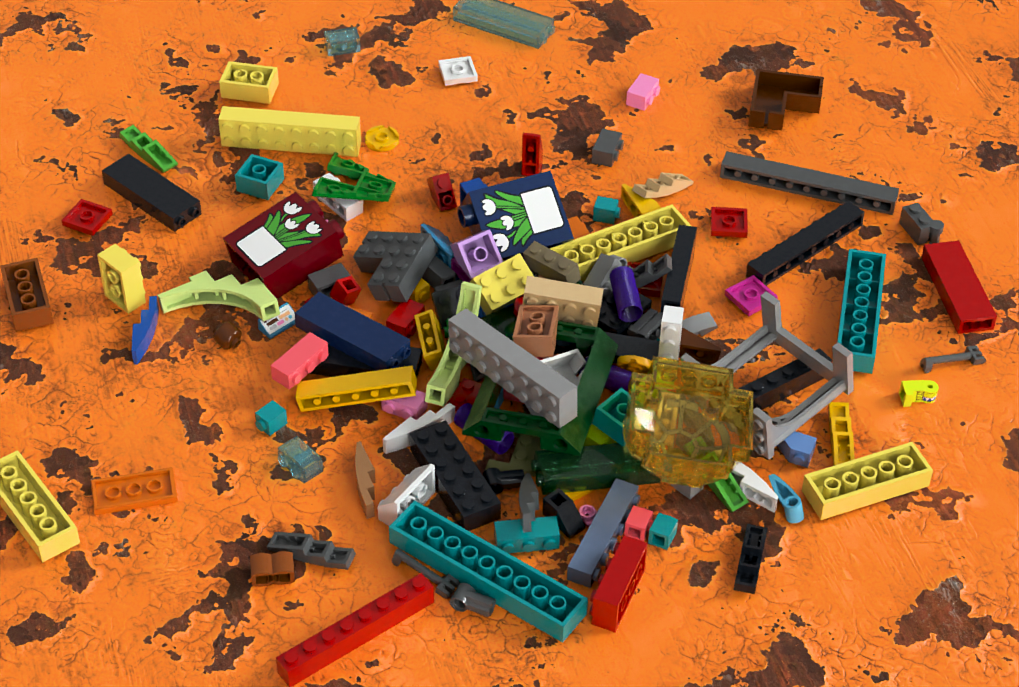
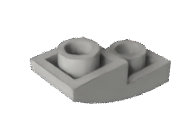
[682,312,718,337]

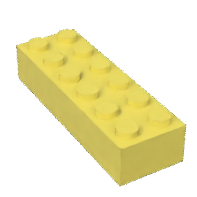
[802,441,933,520]
[0,450,80,563]

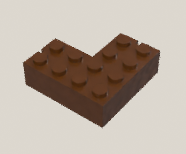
[748,69,824,131]

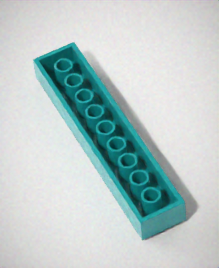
[389,501,588,643]

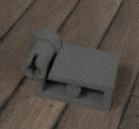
[899,202,944,245]

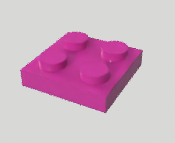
[725,275,778,317]

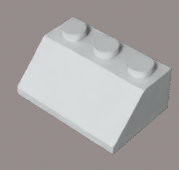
[377,464,435,526]

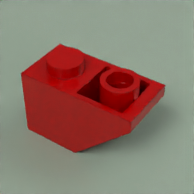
[427,173,458,212]

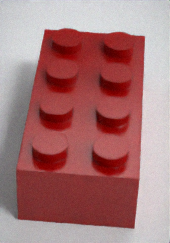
[589,535,648,633]

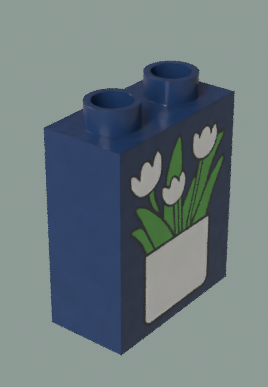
[457,170,574,262]

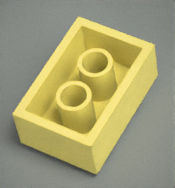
[219,61,279,104]
[97,244,146,314]
[469,253,534,317]

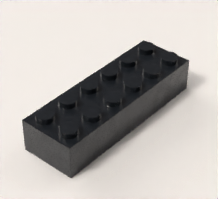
[409,420,501,531]

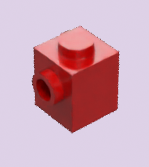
[330,276,361,306]

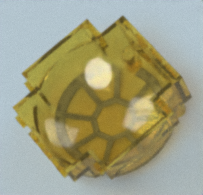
[623,356,753,488]

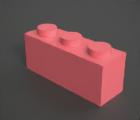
[271,332,329,390]

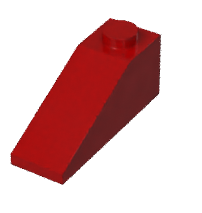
[522,132,543,176]

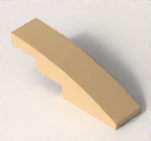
[632,172,694,198]

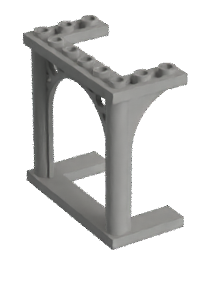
[680,291,854,460]

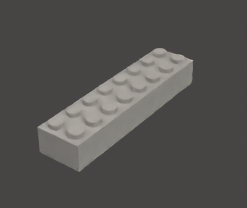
[448,309,577,428]

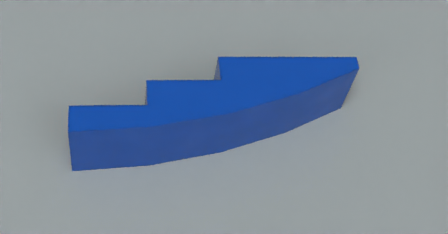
[132,296,159,365]

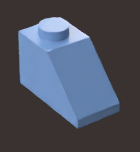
[777,431,817,468]

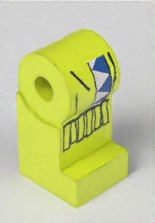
[899,380,939,407]

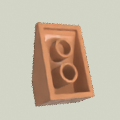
[513,305,559,358]

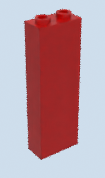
[921,240,997,334]

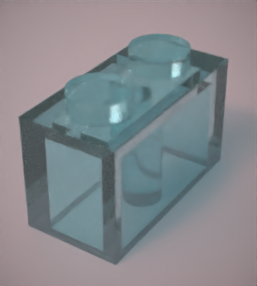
[324,27,361,56]
[278,436,323,484]

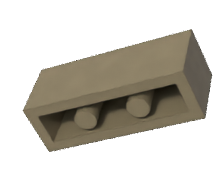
[523,241,581,284]

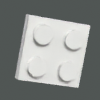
[438,56,478,86]

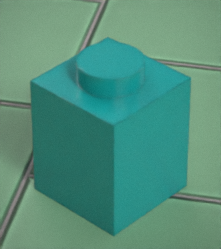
[593,196,621,225]
[255,400,287,436]
[648,513,678,550]

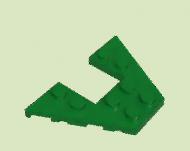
[312,152,396,202]

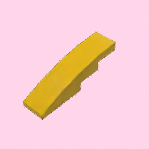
[828,402,854,466]

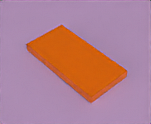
[91,467,178,515]

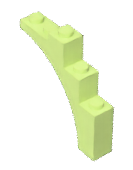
[157,271,280,322]
[425,281,482,406]

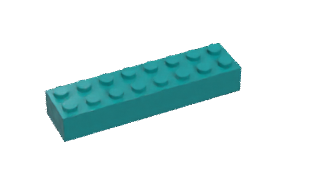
[837,249,886,374]

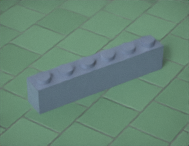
[567,478,641,588]

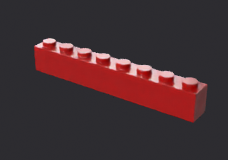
[276,573,434,687]

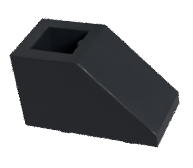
[543,488,586,539]

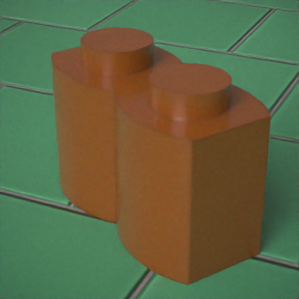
[250,551,295,587]

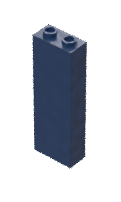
[294,292,411,370]

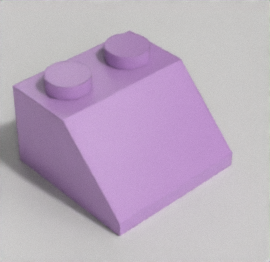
[450,229,503,279]

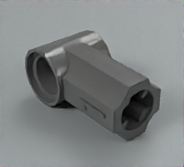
[449,583,496,617]

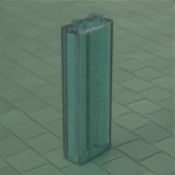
[453,0,555,49]

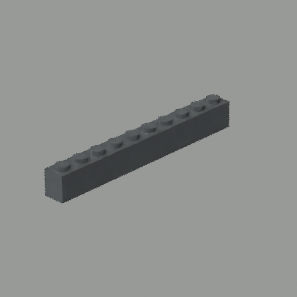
[720,151,899,215]

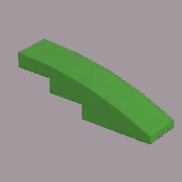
[119,125,178,173]
[682,437,749,513]

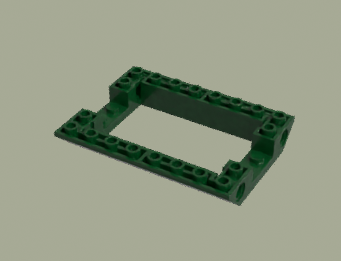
[462,320,618,456]

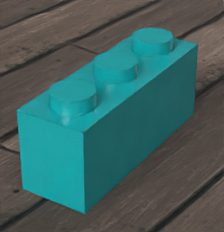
[494,516,560,554]

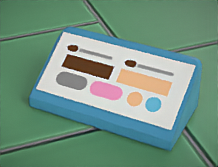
[258,303,295,339]

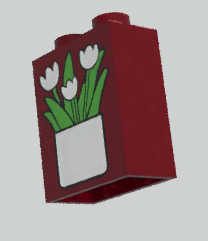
[223,192,345,299]

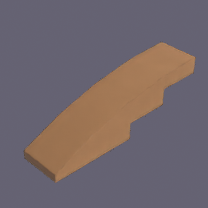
[355,441,376,519]

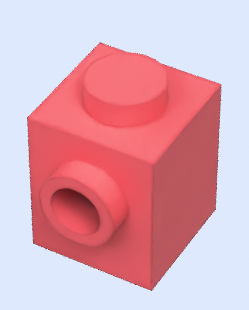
[624,505,654,542]

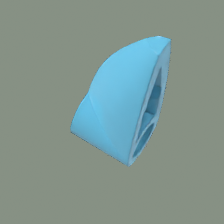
[768,474,804,523]

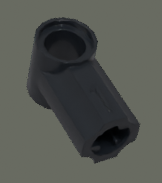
[483,468,524,495]

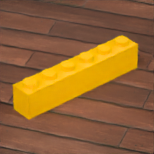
[295,365,417,412]

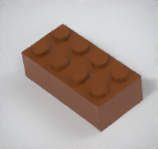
[0,258,54,332]

